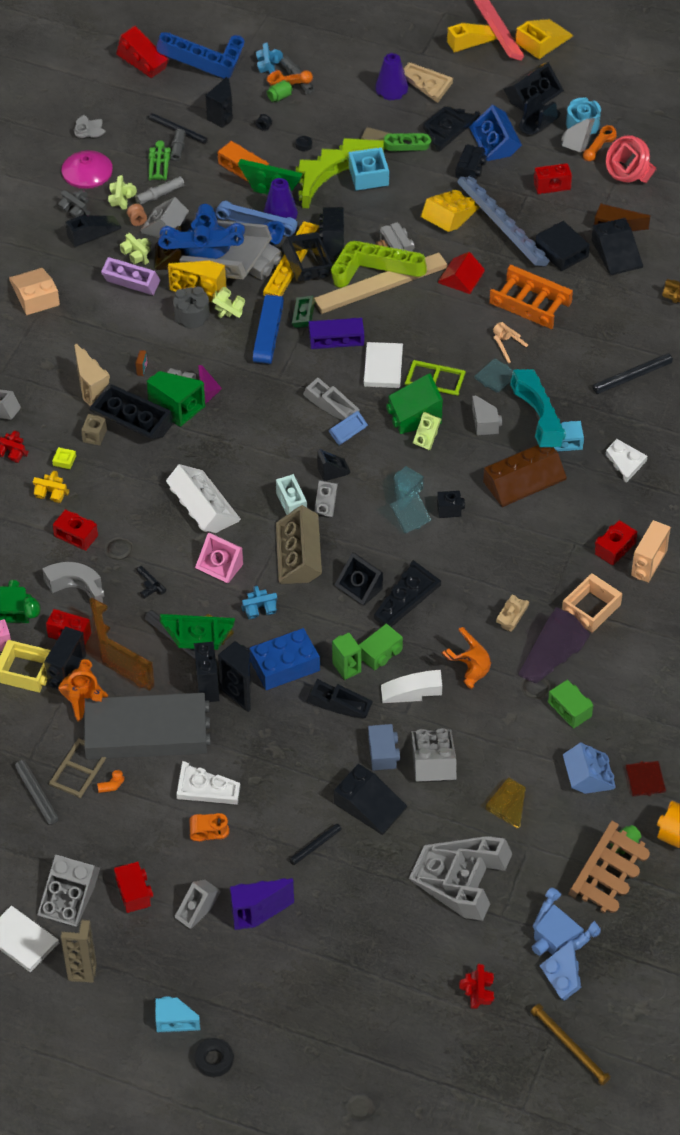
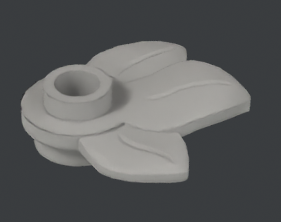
[74,115,105,138]

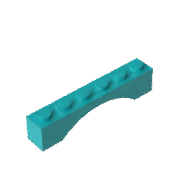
[510,369,566,447]

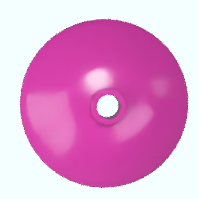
[62,150,113,189]

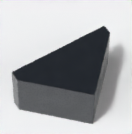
[317,449,351,481]

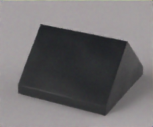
[335,552,383,605]

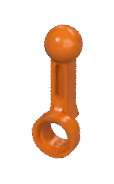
[267,70,313,86]
[583,125,617,161]

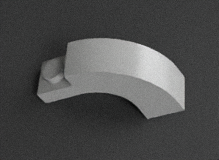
[42,562,105,609]

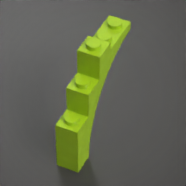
[296,138,384,208]

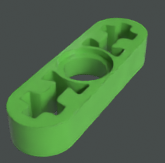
[384,133,431,151]

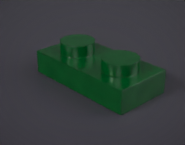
[292,296,315,328]

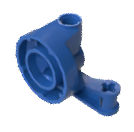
[158,204,245,259]

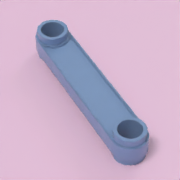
[215,201,297,237]

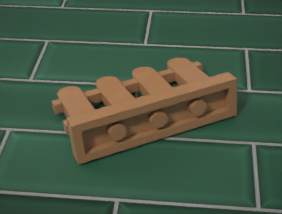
[568,821,650,914]

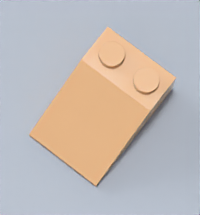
[9,268,60,315]

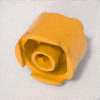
[657,801,680,849]

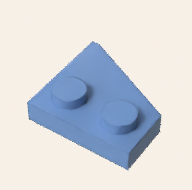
[540,941,581,1001]

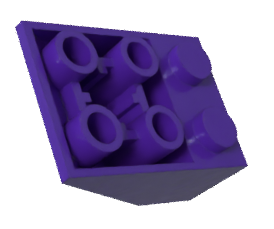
[230,878,294,930]

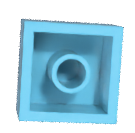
[349,147,389,190]

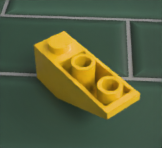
[447,23,497,52]

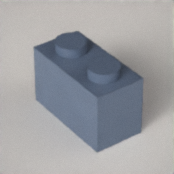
[368,724,400,771]

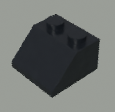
[205,77,233,128]

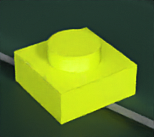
[52,447,76,469]

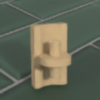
[496,594,529,632]

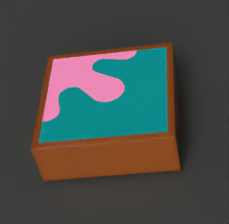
[135,350,148,376]

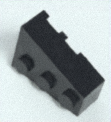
[319,207,344,262]

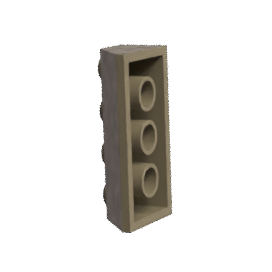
[276,505,322,584]

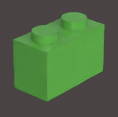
[359,623,403,671]
[332,633,361,680]
[548,679,593,729]

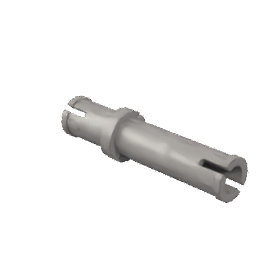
[135,176,184,205]

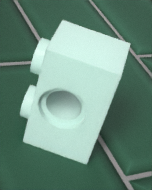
[276,474,307,515]

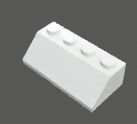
[166,464,241,533]

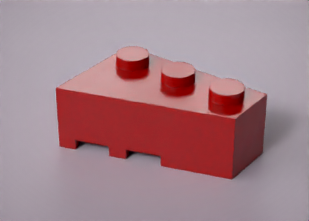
[116,26,168,78]

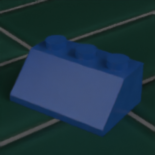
[470,104,522,161]

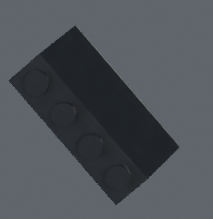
[89,383,173,439]

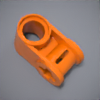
[189,813,229,841]

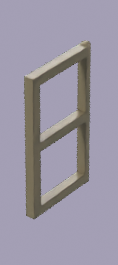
[49,738,106,798]

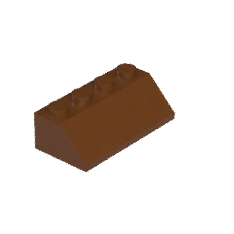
[483,445,567,507]

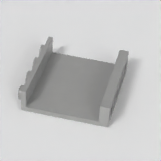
[179,220,272,280]

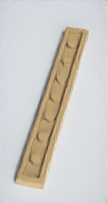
[315,253,447,314]

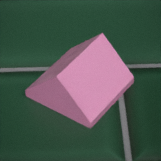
[195,533,243,583]

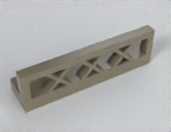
[61,920,97,983]

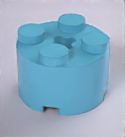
[566,98,601,135]

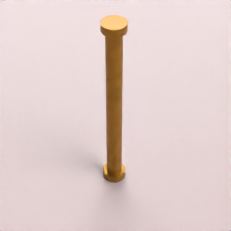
[531,1004,611,1086]

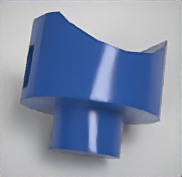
[263,221,285,245]

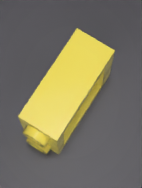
[0,640,51,693]

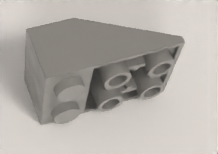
[411,728,456,781]
[37,854,100,927]

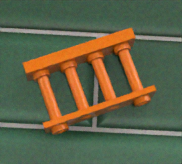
[489,264,573,329]

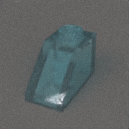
[394,466,424,511]

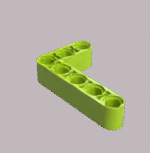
[331,241,427,288]

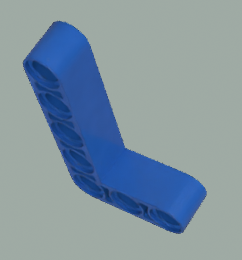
[156,32,245,78]

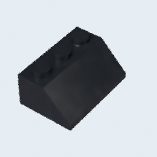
[503,62,564,111]
[218,641,251,712]

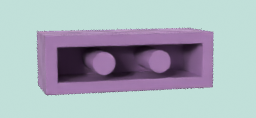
[101,257,160,295]

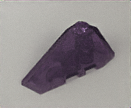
[519,607,590,684]

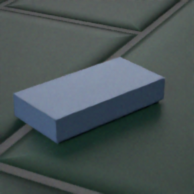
[329,411,368,446]

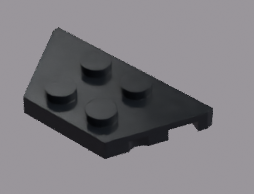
[423,106,480,152]

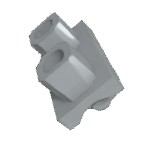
[314,480,338,517]

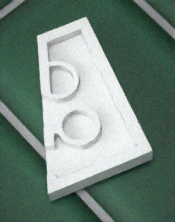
[177,761,240,805]

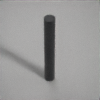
[290,823,342,865]

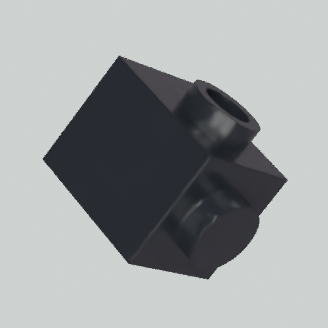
[437,490,465,518]

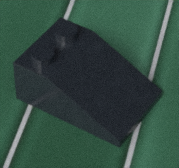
[591,218,643,276]
[334,763,407,835]

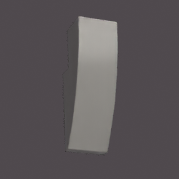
[303,377,360,420]

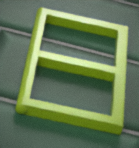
[404,360,466,396]

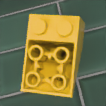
[516,19,573,59]
[421,190,480,232]
[168,260,226,302]

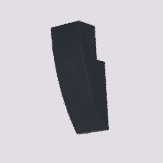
[306,679,373,718]

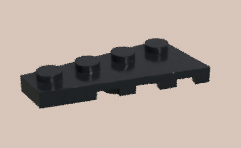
[374,560,441,627]

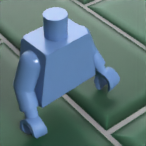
[532,888,601,956]

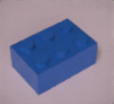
[250,628,320,690]

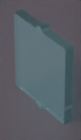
[475,359,513,393]
[390,491,431,534]

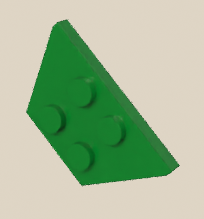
[238,159,303,195]
[160,614,235,650]

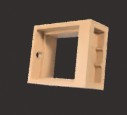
[631,520,671,583]
[562,573,622,633]

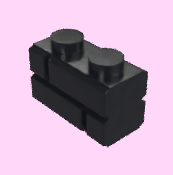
[455,144,487,180]

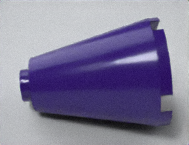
[375,53,408,100]
[263,178,298,220]

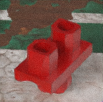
[0,431,29,463]
[459,964,494,1009]

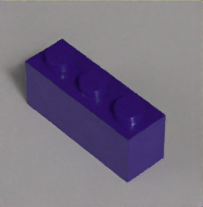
[309,318,364,349]

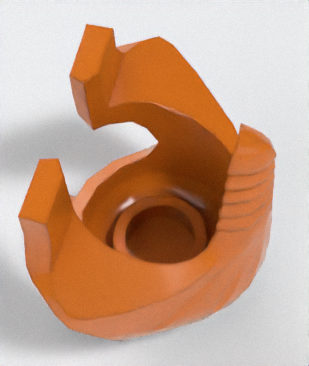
[441,627,491,689]
[58,659,108,722]

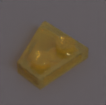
[486,777,526,829]

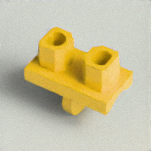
[33,470,69,503]

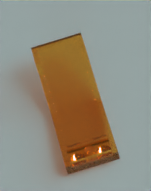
[90,598,154,691]

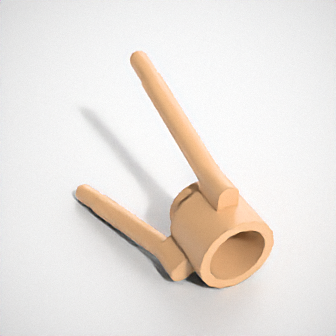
[493,322,528,363]

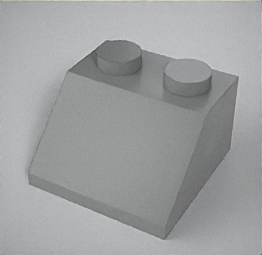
[140,197,189,238]

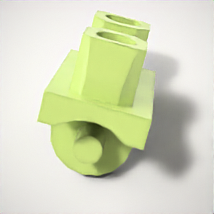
[108,175,137,210]
[120,233,151,265]
[212,287,245,318]
[413,412,441,450]

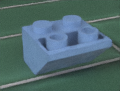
[563,742,616,794]

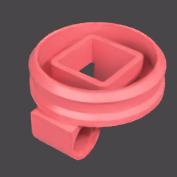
[606,135,657,183]

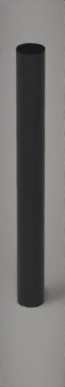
[149,113,208,144]

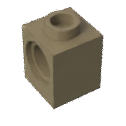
[81,414,107,446]

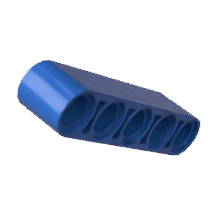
[253,294,284,364]

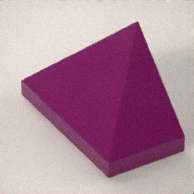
[198,365,222,404]

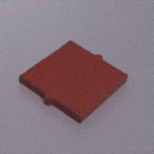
[625,761,666,796]

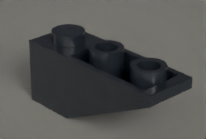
[66,215,121,247]

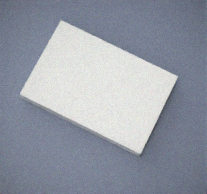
[364,342,403,388]
[0,906,59,972]

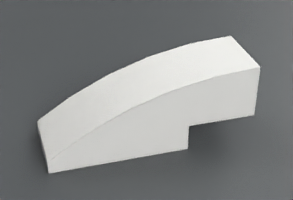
[381,670,442,703]

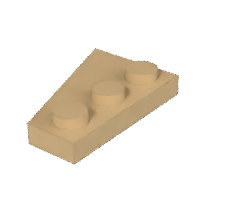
[404,62,453,103]

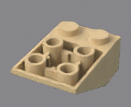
[74,344,110,407]

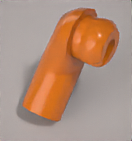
[97,770,124,793]

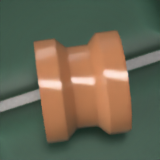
[127,204,147,226]

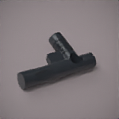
[137,566,167,599]

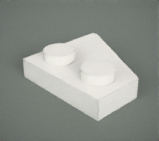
[606,439,647,482]

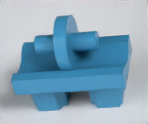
[256,43,283,74]
[241,586,277,619]

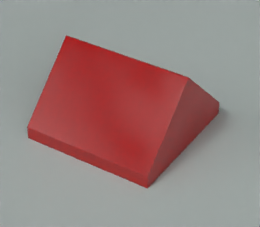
[438,251,485,294]

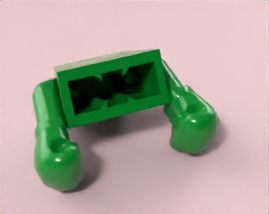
[0,580,41,623]

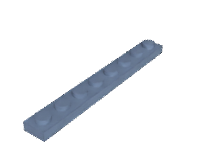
[457,177,549,266]

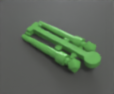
[149,141,171,180]

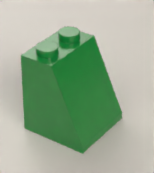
[146,371,205,427]
[386,373,443,434]

